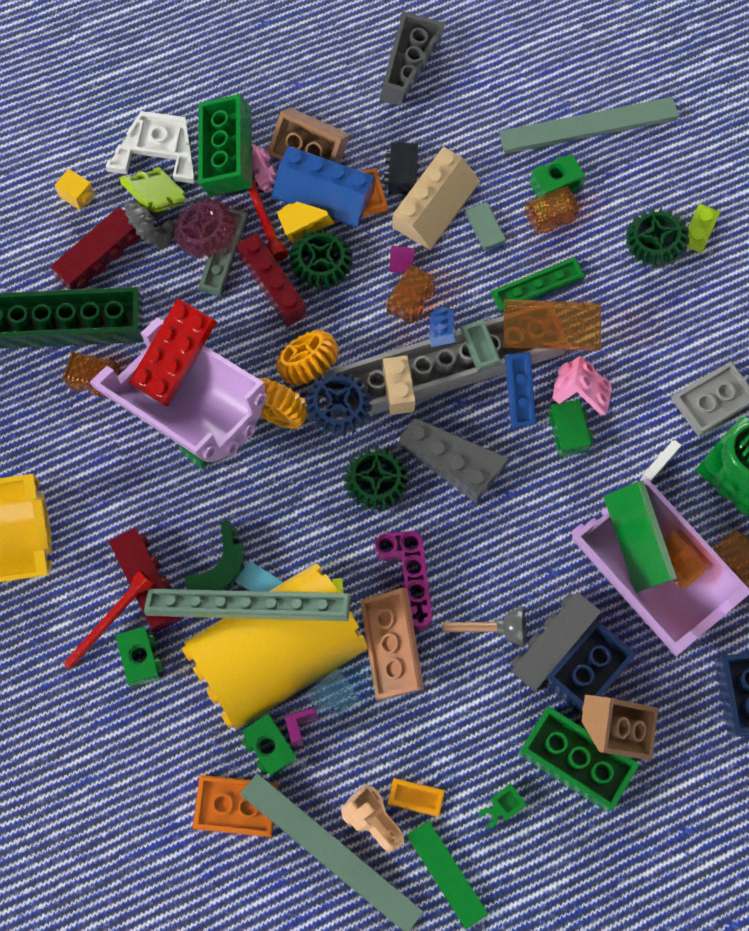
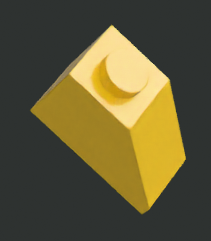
[277,202,334,244]

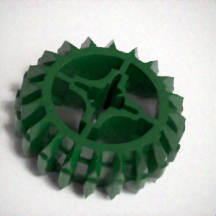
[626,207,690,269]
[290,228,353,291]
[343,446,409,512]

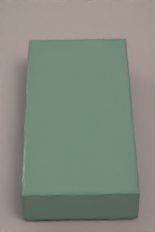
[465,202,506,251]
[461,319,501,372]

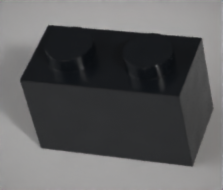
[384,142,418,195]

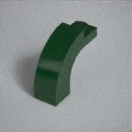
[185,521,245,591]

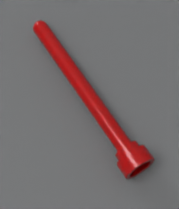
[248,177,288,262]
[64,570,155,669]

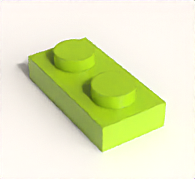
[687,203,720,253]

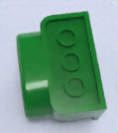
[695,417,749,516]

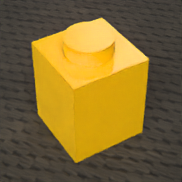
[54,169,95,211]

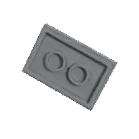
[671,361,749,437]

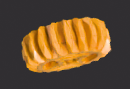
[276,330,339,386]
[258,378,308,429]

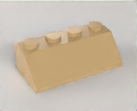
[392,146,480,251]

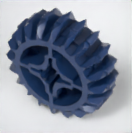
[305,371,372,437]

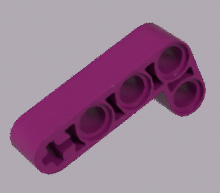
[375,531,432,632]

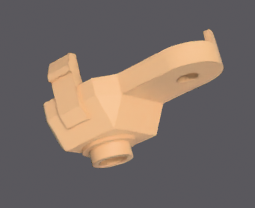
[341,785,404,852]

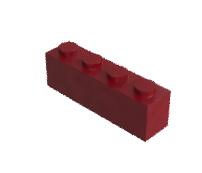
[50,207,140,290]
[237,233,307,328]
[108,527,182,634]

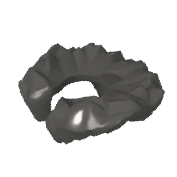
[124,201,175,249]

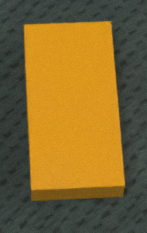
[387,778,445,817]

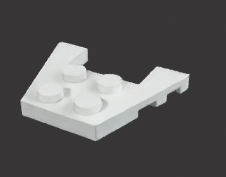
[106,111,195,184]

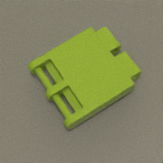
[120,167,186,213]

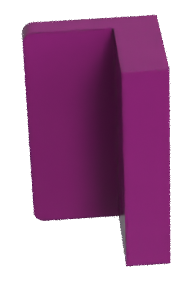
[285,708,318,749]

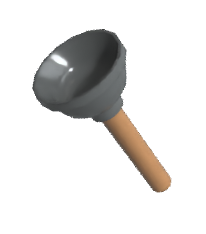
[442,606,526,647]

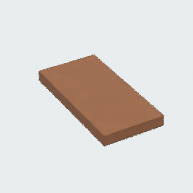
[360,588,424,701]

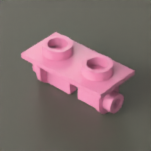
[251,144,278,192]

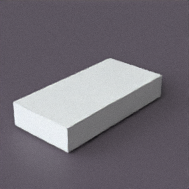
[640,440,681,482]

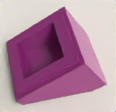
[389,246,414,274]

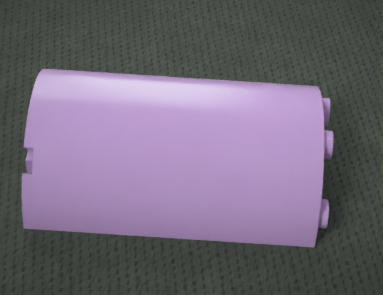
[90,317,267,462]
[571,477,749,657]

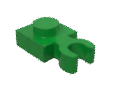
[478,783,527,829]

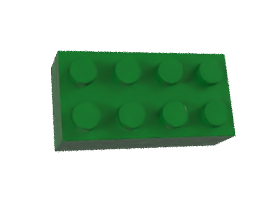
[198,94,252,197]
[518,706,640,813]

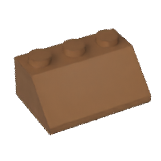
[268,107,351,163]
[582,695,658,761]

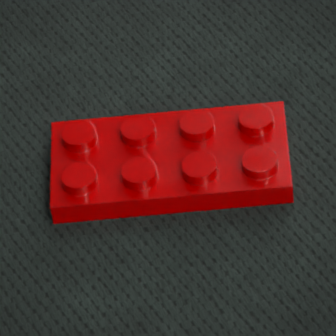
[128,298,218,407]

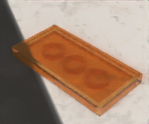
[503,299,601,351]

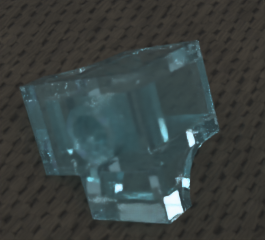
[305,668,360,716]

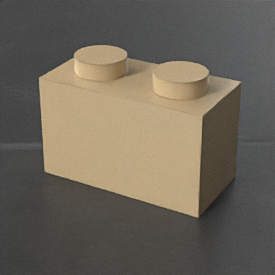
[383,355,415,415]

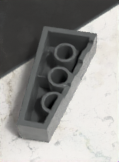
[379,11,445,106]
[399,418,508,504]
[511,592,602,692]

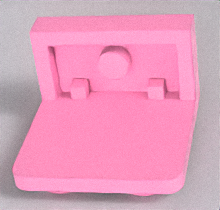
[552,356,612,416]

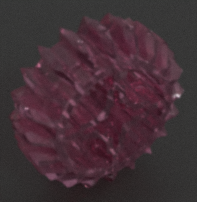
[173,197,236,259]

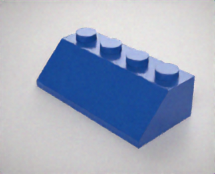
[272,146,374,228]

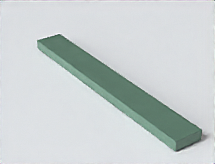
[499,97,679,154]
[144,589,351,621]
[240,773,424,931]

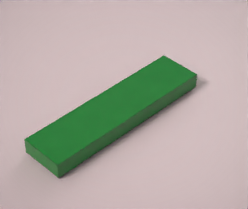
[490,257,585,314]
[406,820,488,930]

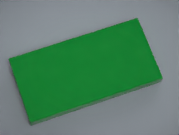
[603,480,677,592]

